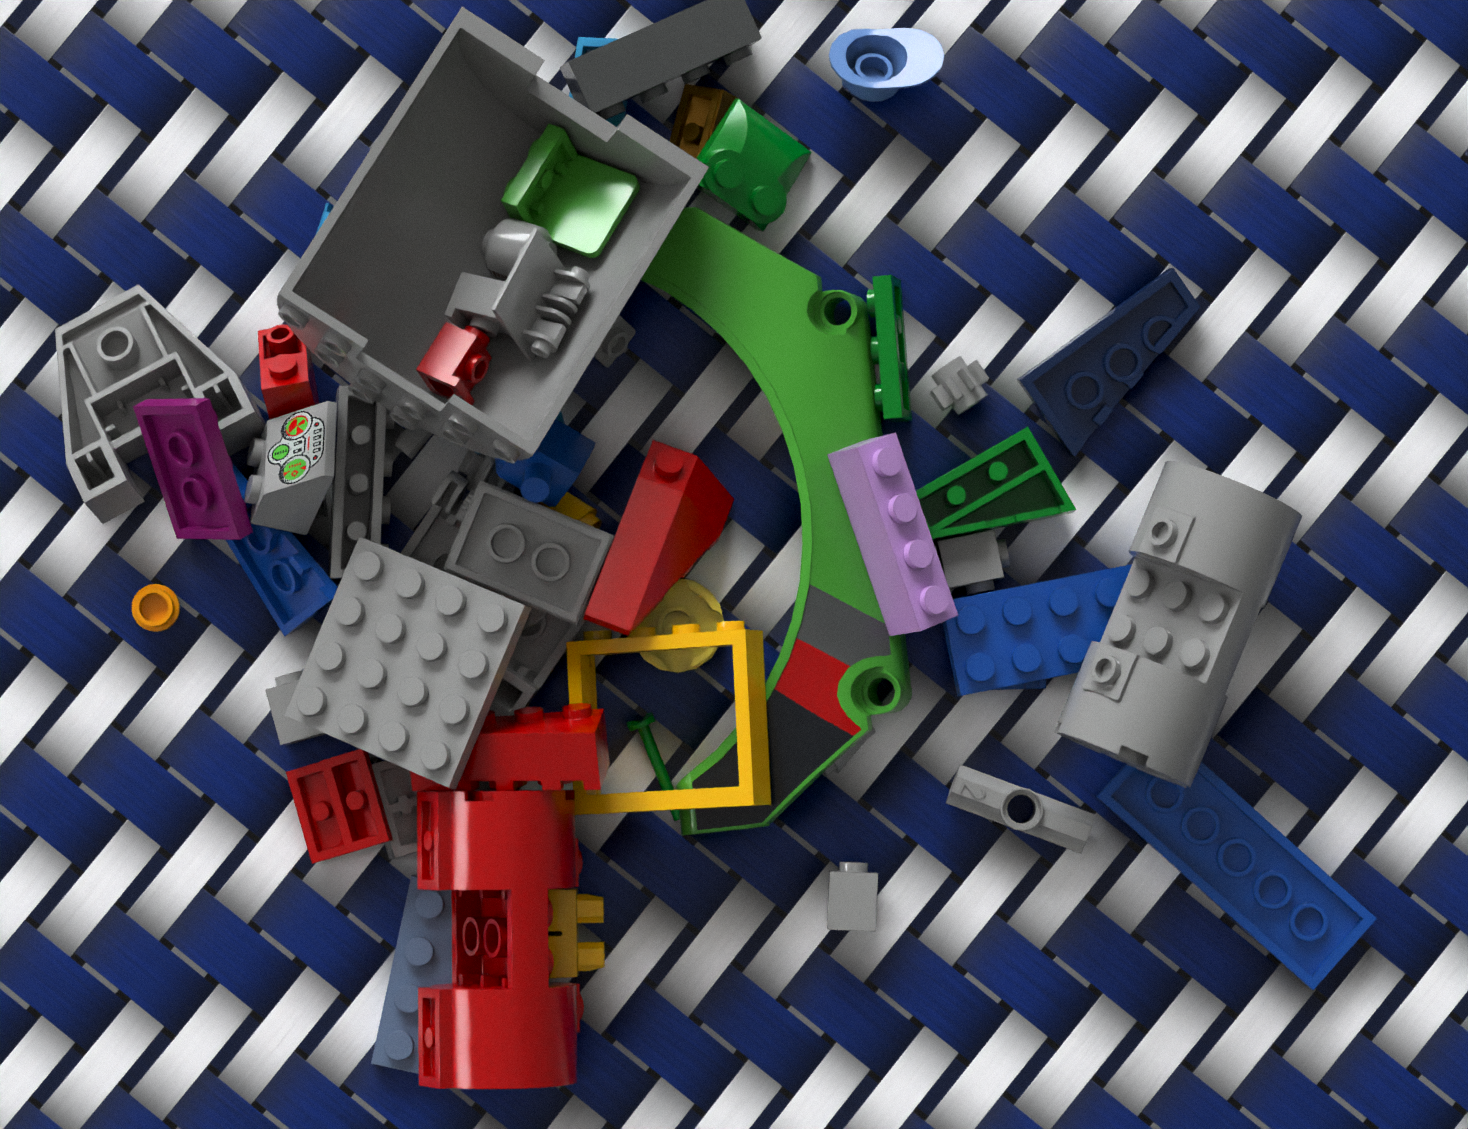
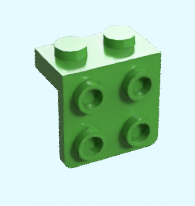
[501,124,640,258]

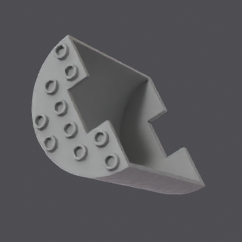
[277,7,709,464]

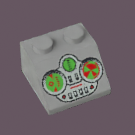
[245,401,337,535]

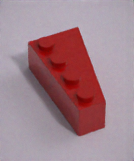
[410,703,610,791]

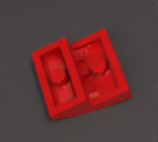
[286,749,393,864]

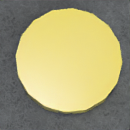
[637,579,724,673]

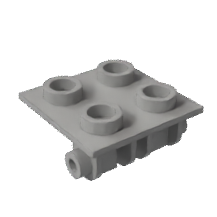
[491,228,590,361]

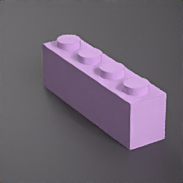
[827,432,958,636]

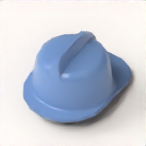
[829,28,945,102]

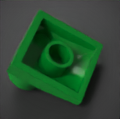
[696,98,812,232]

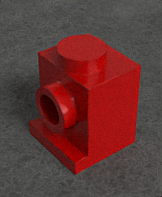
[416,322,492,405]

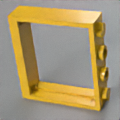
[566,621,771,815]

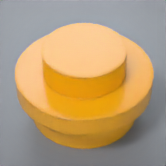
[132,584,180,632]

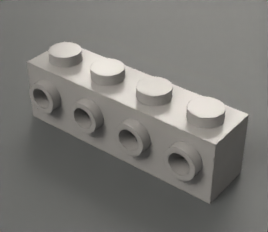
[328,385,394,581]

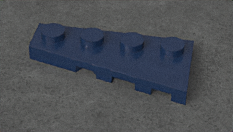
[1017,268,1200,457]

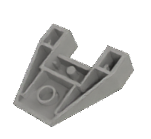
[55,284,266,524]

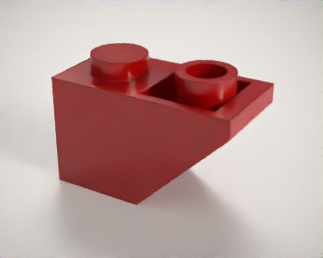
[258,324,319,419]

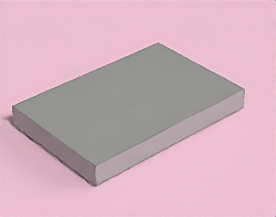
[443,480,615,625]

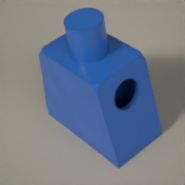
[495,419,596,507]

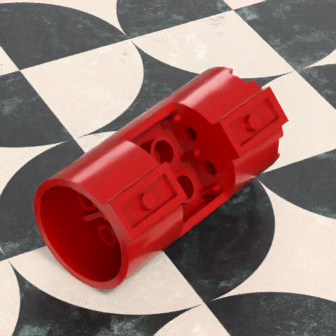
[417,790,584,1089]

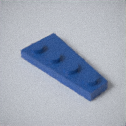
[226,463,338,637]

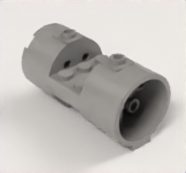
[1055,461,1302,788]

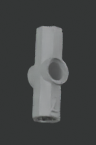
[946,764,1095,854]

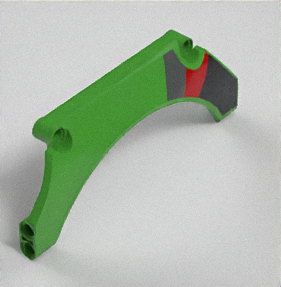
[641,207,912,835]

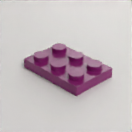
[133,398,253,540]

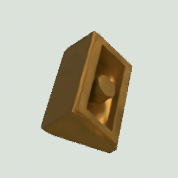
[670,84,739,158]

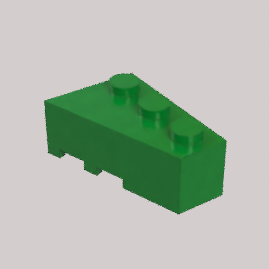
[916,427,1076,542]

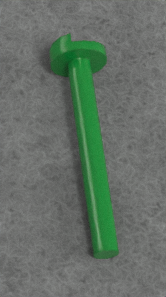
[626,712,680,821]

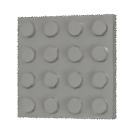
[284,536,532,790]

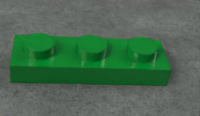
[867,275,912,422]

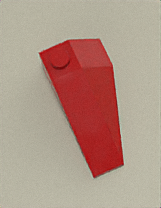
[583,440,734,636]

